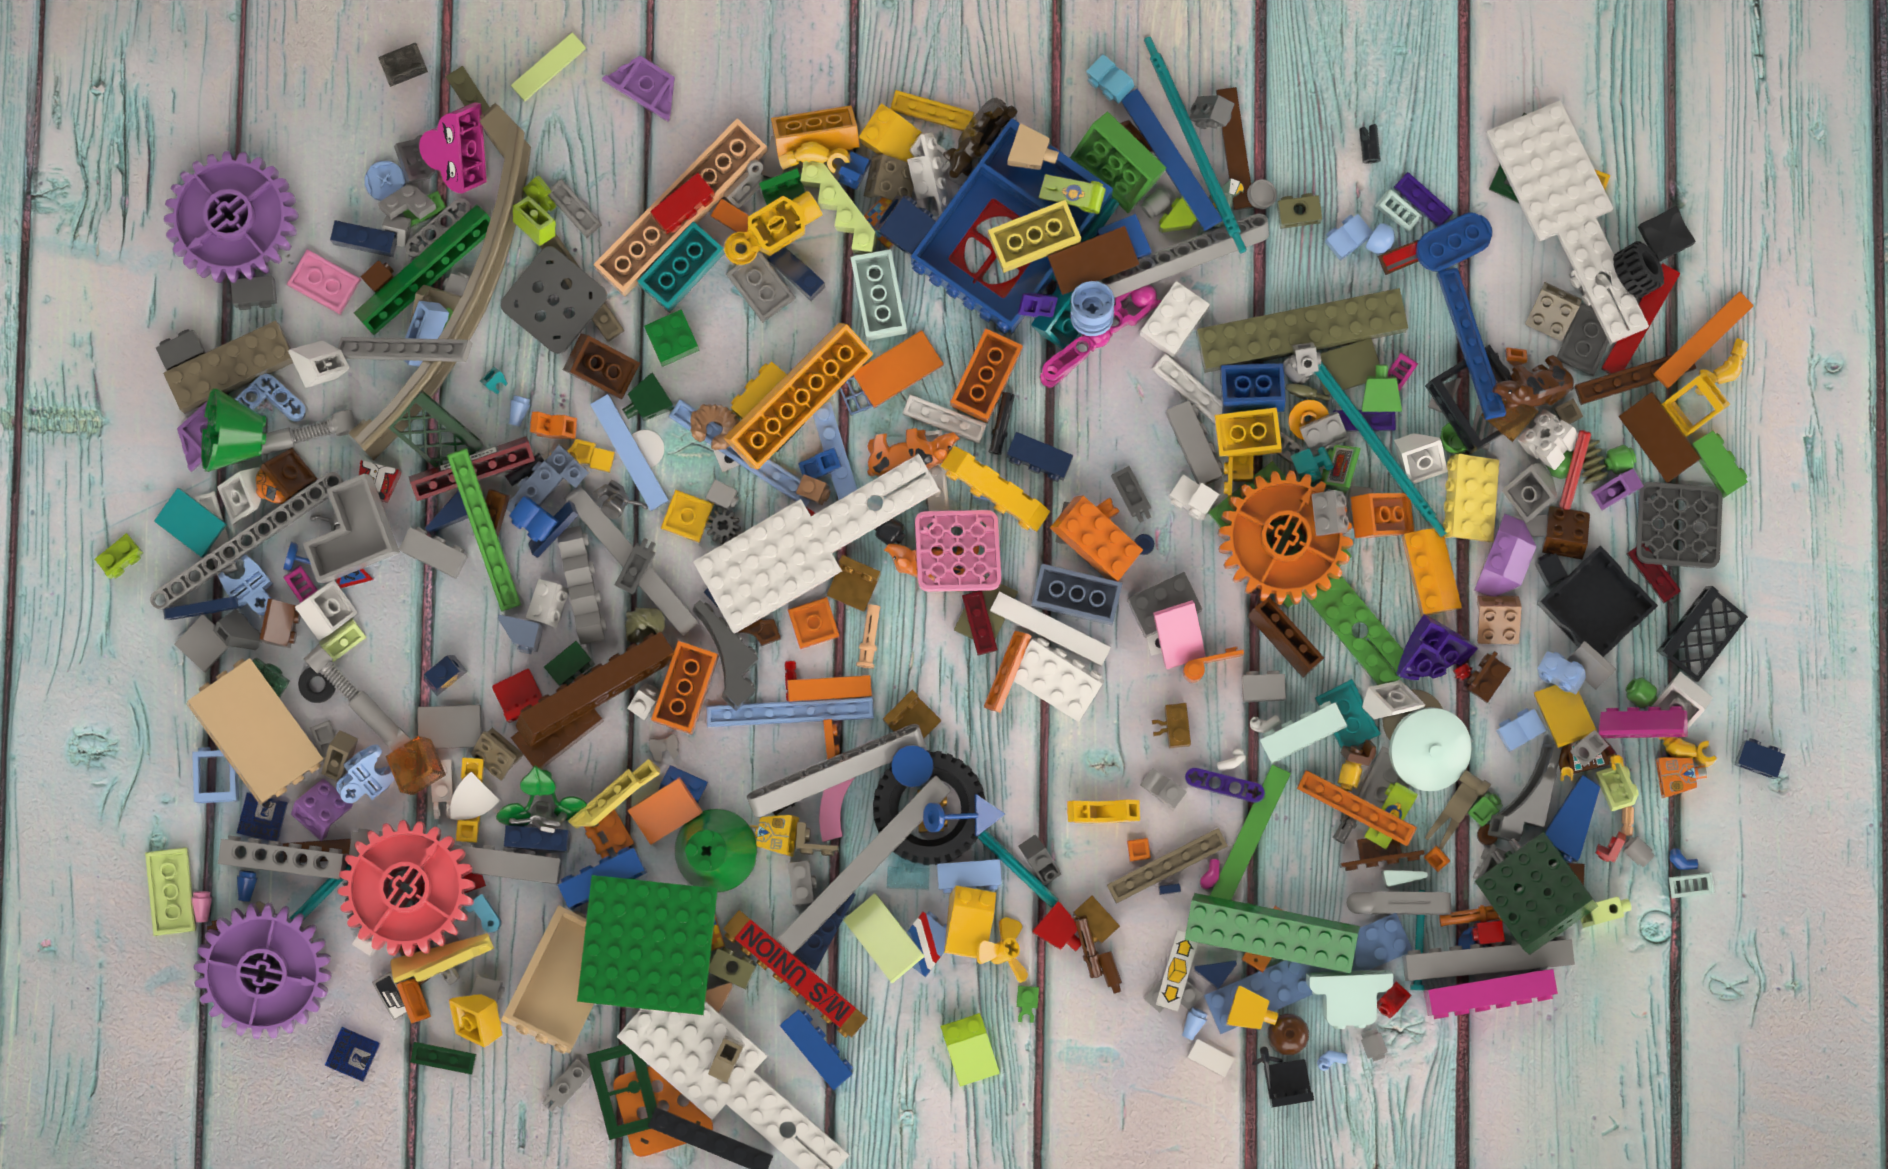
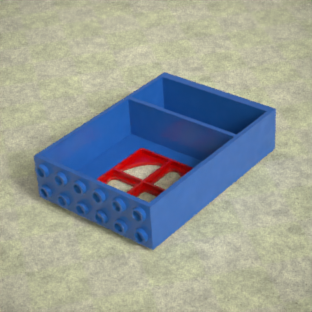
[911,118,1113,335]

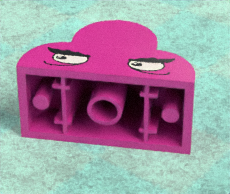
[419,103,487,194]

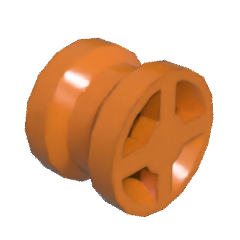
[1096,498,1120,519]

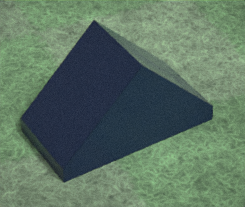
[1194,961,1237,989]

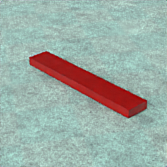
[1601,263,1680,374]

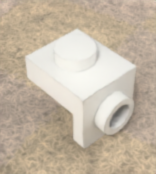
[627,683,660,720]

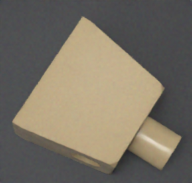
[1007,123,1059,170]

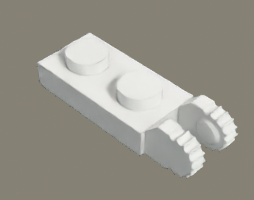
[430,760,454,819]

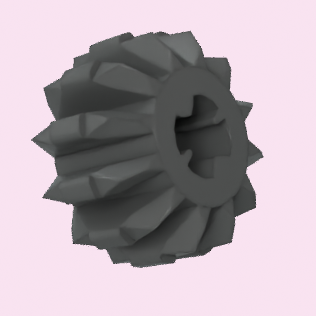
[706,509,741,544]

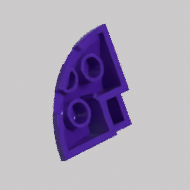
[1396,614,1478,680]

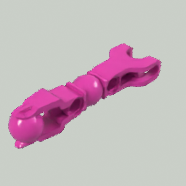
[1040,285,1162,388]

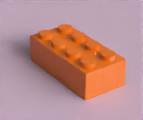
[950,328,1023,424]
[1050,495,1143,582]
[651,641,719,735]

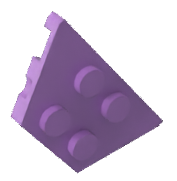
[602,56,675,122]
[177,402,208,472]

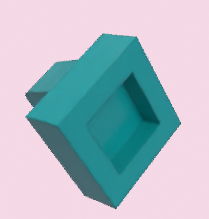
[480,367,508,394]

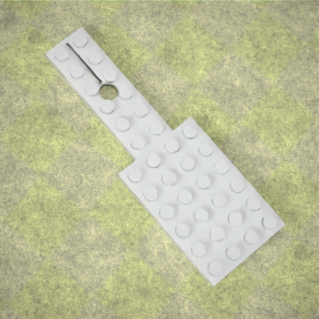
[1486,100,1649,344]
[693,454,940,634]
[617,1001,850,1169]

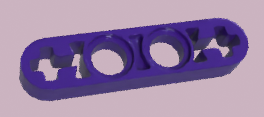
[1185,768,1265,803]

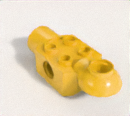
[724,191,823,265]

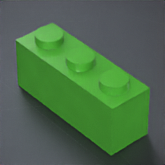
[1692,431,1748,498]

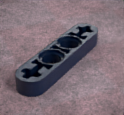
[163,597,239,620]

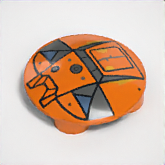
[256,469,292,504]

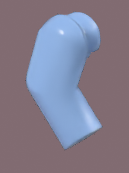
[1317,1050,1348,1071]

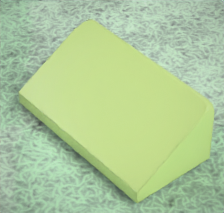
[319,618,367,662]

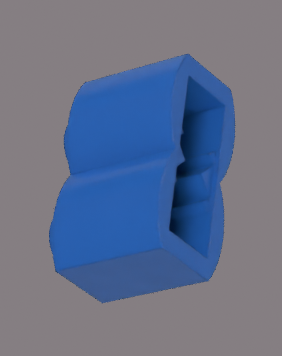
[509,496,559,542]

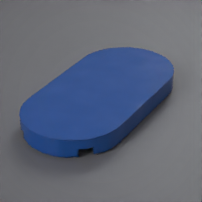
[1416,212,1493,272]

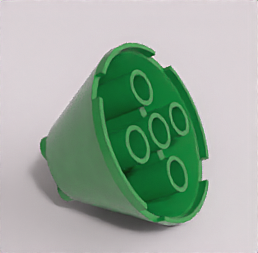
[201,388,266,472]
[675,809,757,892]

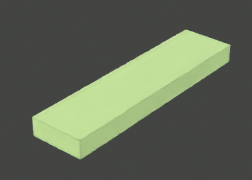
[511,32,586,102]

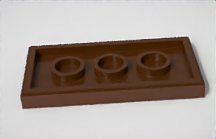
[1047,226,1140,295]
[1618,391,1702,483]

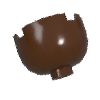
[1267,1013,1309,1055]

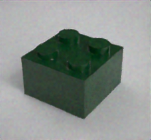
[544,641,595,687]

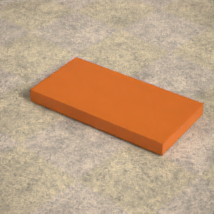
[853,330,944,408]

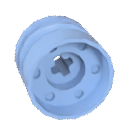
[1071,281,1114,336]

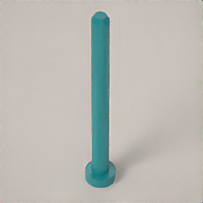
[1410,890,1425,991]

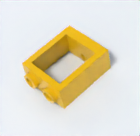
[1662,372,1730,437]

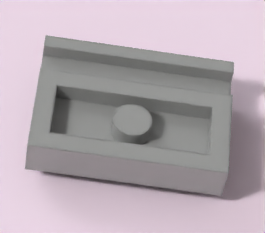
[1299,411,1349,455]

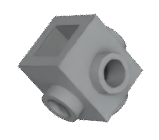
[1290,342,1321,376]

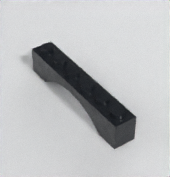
[648,1107,773,1169]

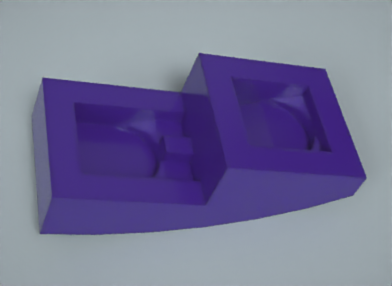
[1018,293,1058,317]

